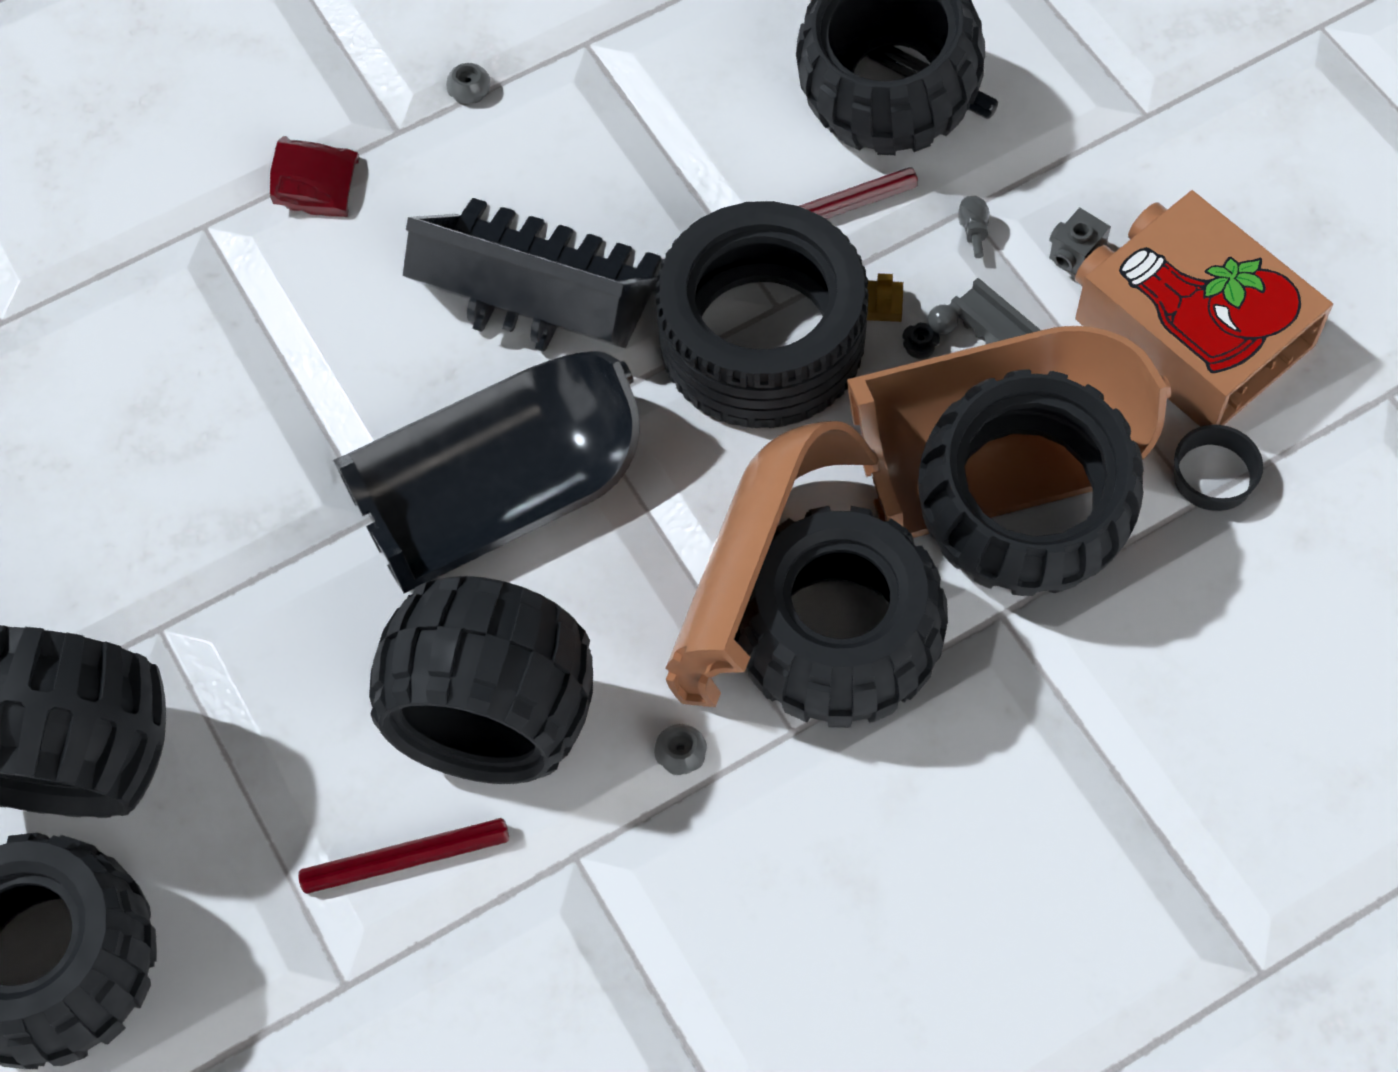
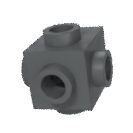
[1049,207,1111,275]

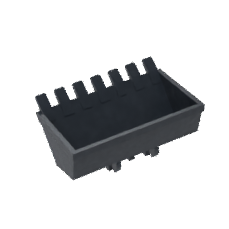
[402,198,662,352]

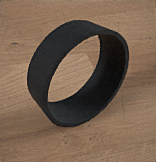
[1174,425,1263,511]

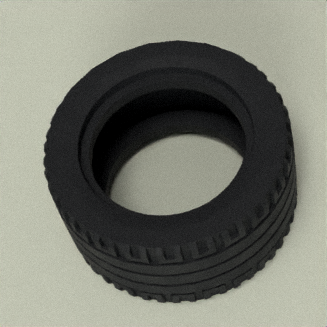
[656,201,869,428]

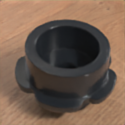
[902,322,940,359]

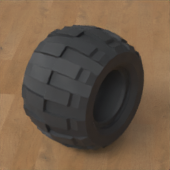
[796,0,985,156]
[734,506,948,728]
[369,576,593,784]
[0,832,157,1069]

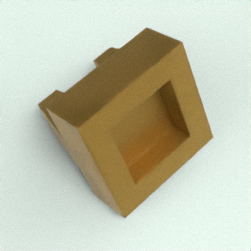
[867,273,904,322]

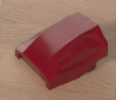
[270,136,360,217]

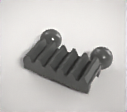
[928,278,1041,344]

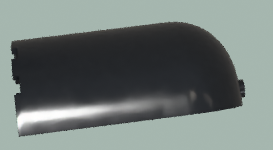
[333,351,640,593]

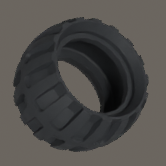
[918,369,1144,596]
[0,625,166,818]

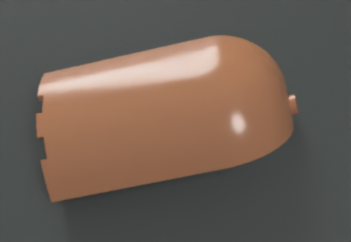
[847,326,1171,538]
[665,421,878,707]

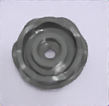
[446,63,490,103]
[654,724,707,775]

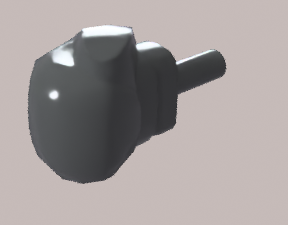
[958,196,990,258]

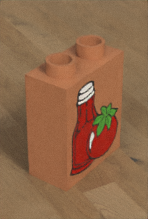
[1075,190,1333,427]

